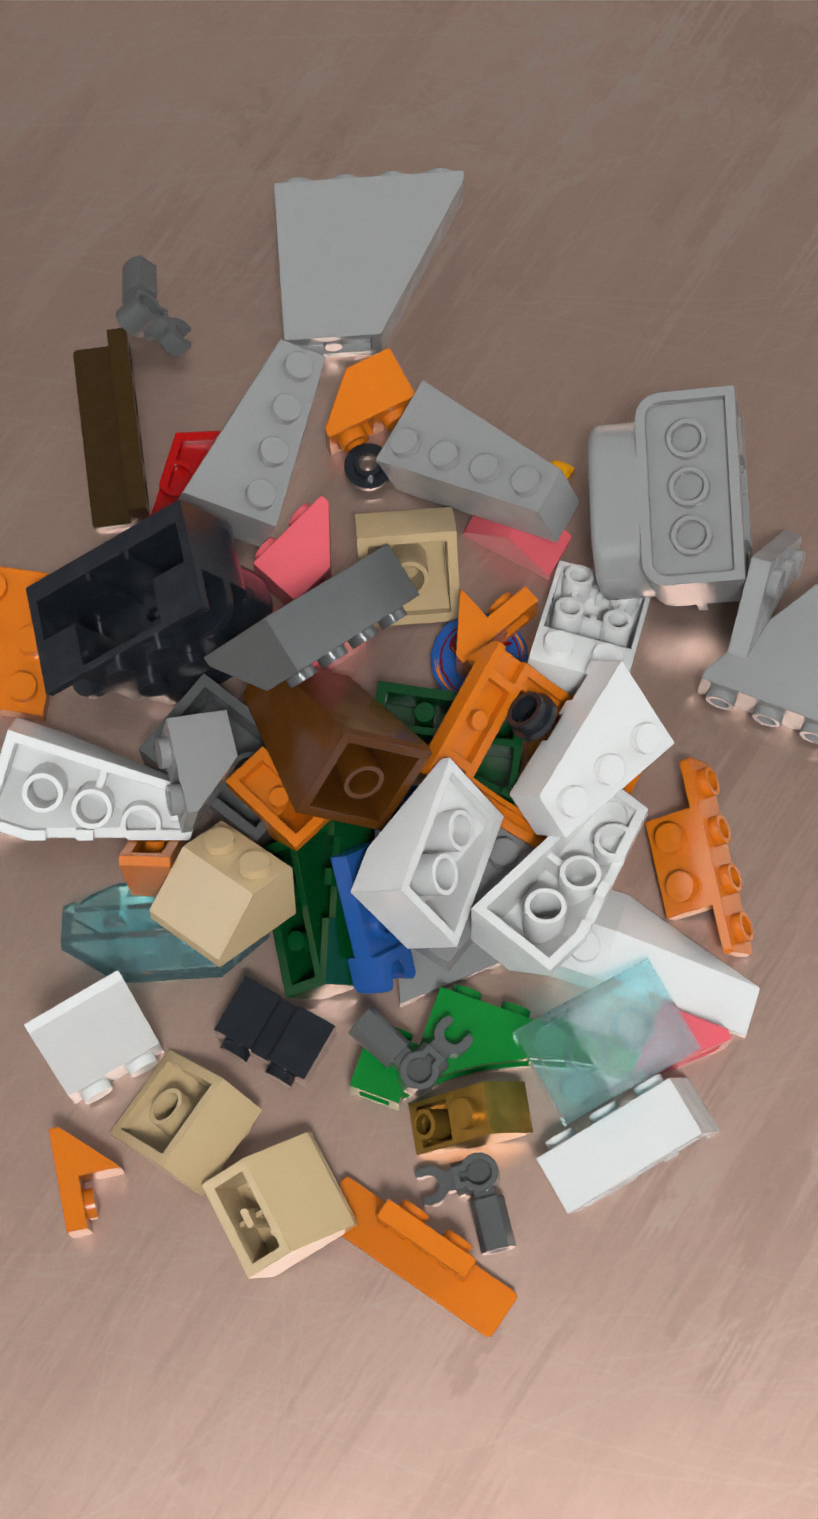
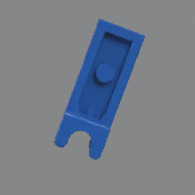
[331,842,416,994]

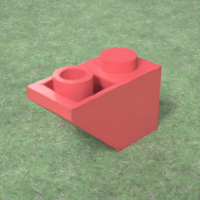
[253,495,332,605]

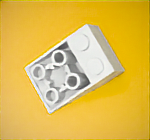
[527,560,651,697]

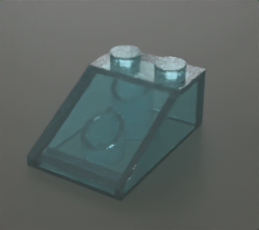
[513,958,701,1127]

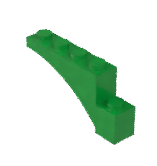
[349,984,637,1111]

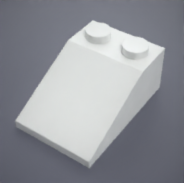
[351,758,504,949]
[24,970,164,1104]

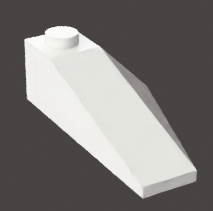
[0,717,193,841]
[471,789,648,976]
[550,889,760,1038]

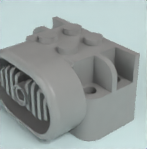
[588,385,752,611]

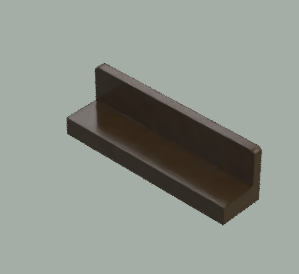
[73,328,151,531]

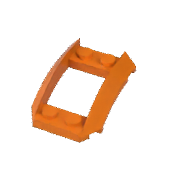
[420,641,643,848]

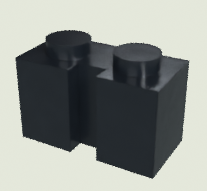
[214,976,337,1088]

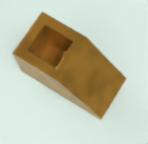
[409,1081,533,1156]

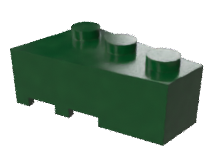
[375,681,523,805]
[262,820,372,999]

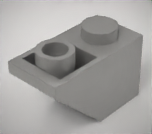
[155,710,238,833]

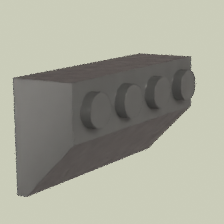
[204,544,420,691]

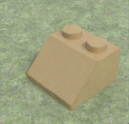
[355,507,460,627]
[149,820,296,967]
[109,1049,262,1197]

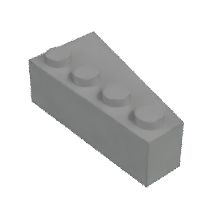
[178,339,326,547]
[376,380,580,542]

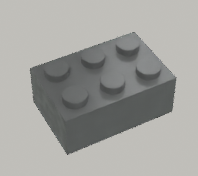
[139,673,274,847]

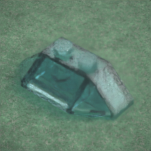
[61,883,270,983]

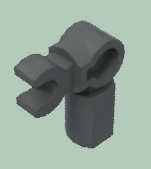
[116,255,191,358]
[349,1007,473,1096]
[415,1152,516,1255]

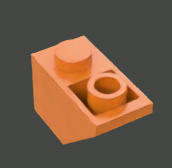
[325,348,415,455]

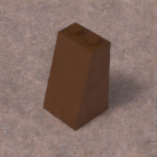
[242,668,432,830]

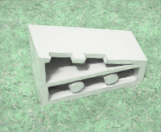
[510,660,674,838]
[536,1074,720,1214]

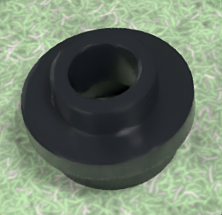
[344,443,390,491]
[507,691,557,742]

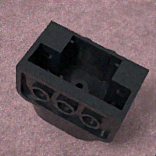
[26,499,273,705]

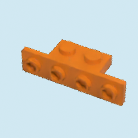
[645,757,754,958]
[339,1177,517,1338]

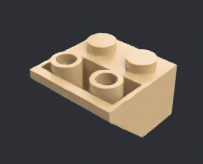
[202,1132,359,1279]

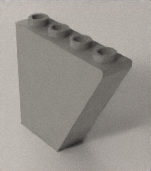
[274,168,464,358]
[697,583,818,744]

